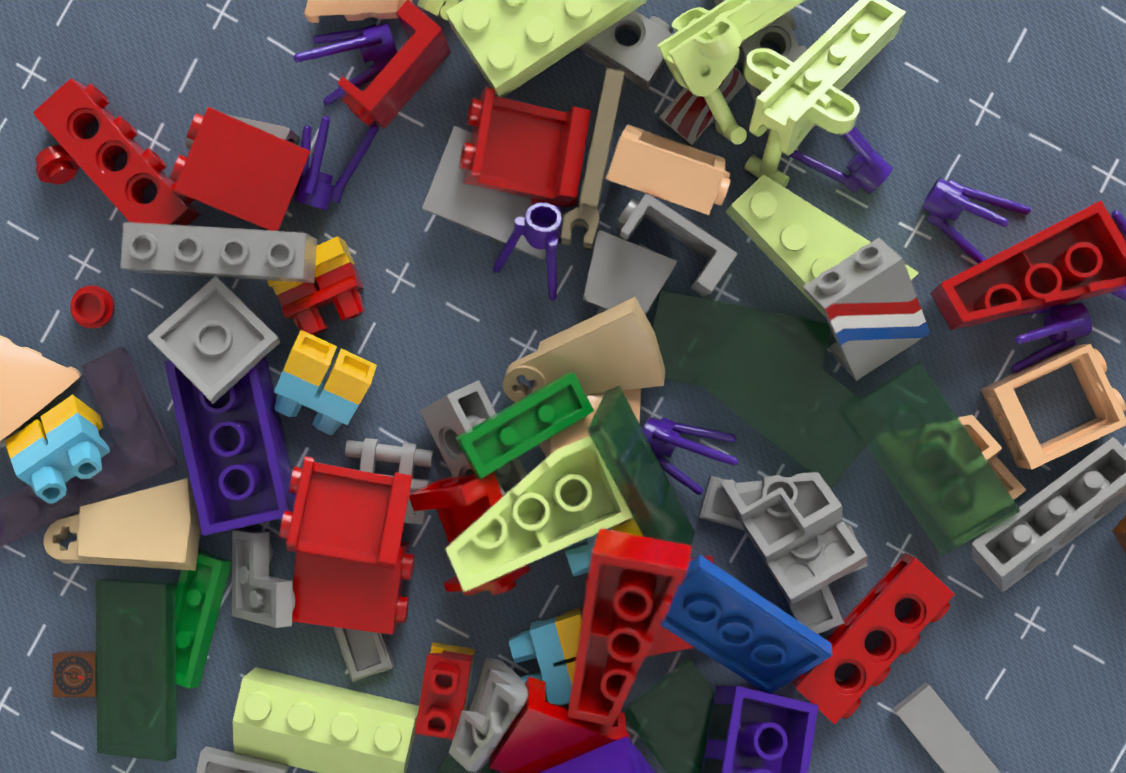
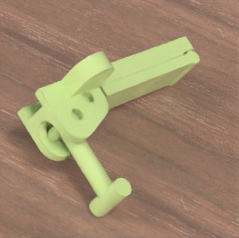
[657,0,805,144]
[743,0,906,187]

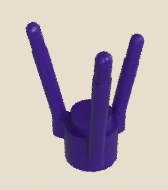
[293,23,397,105]
[294,116,379,211]
[789,125,893,194]
[921,177,1031,264]
[492,203,562,301]
[1011,302,1092,373]
[637,417,738,495]

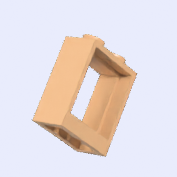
[606,124,731,215]
[980,344,1126,470]

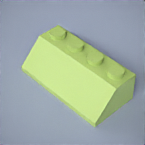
[232,667,419,773]

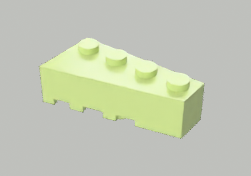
[726,174,919,317]

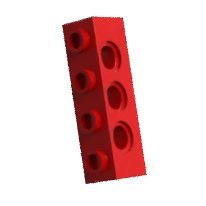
[33,78,200,226]
[791,553,955,724]

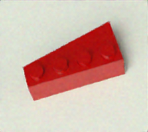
[930,200,1126,331]
[567,528,692,726]

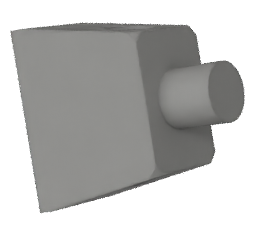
[583,230,677,315]

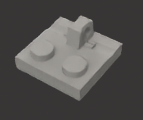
[147,276,280,404]

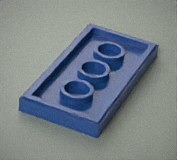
[660,555,833,694]

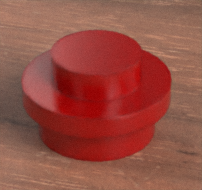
[35,145,80,185]
[70,285,115,329]

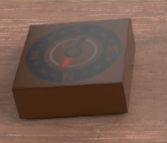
[52,651,101,697]

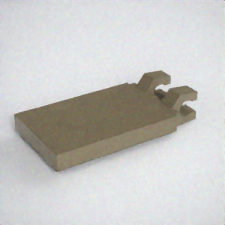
[561,68,625,250]

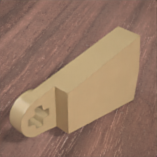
[503,297,665,402]
[44,478,201,571]

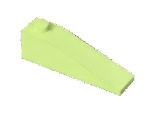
[446,432,634,592]

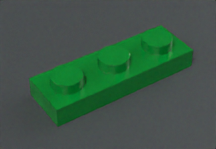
[455,372,594,479]
[154,550,232,689]

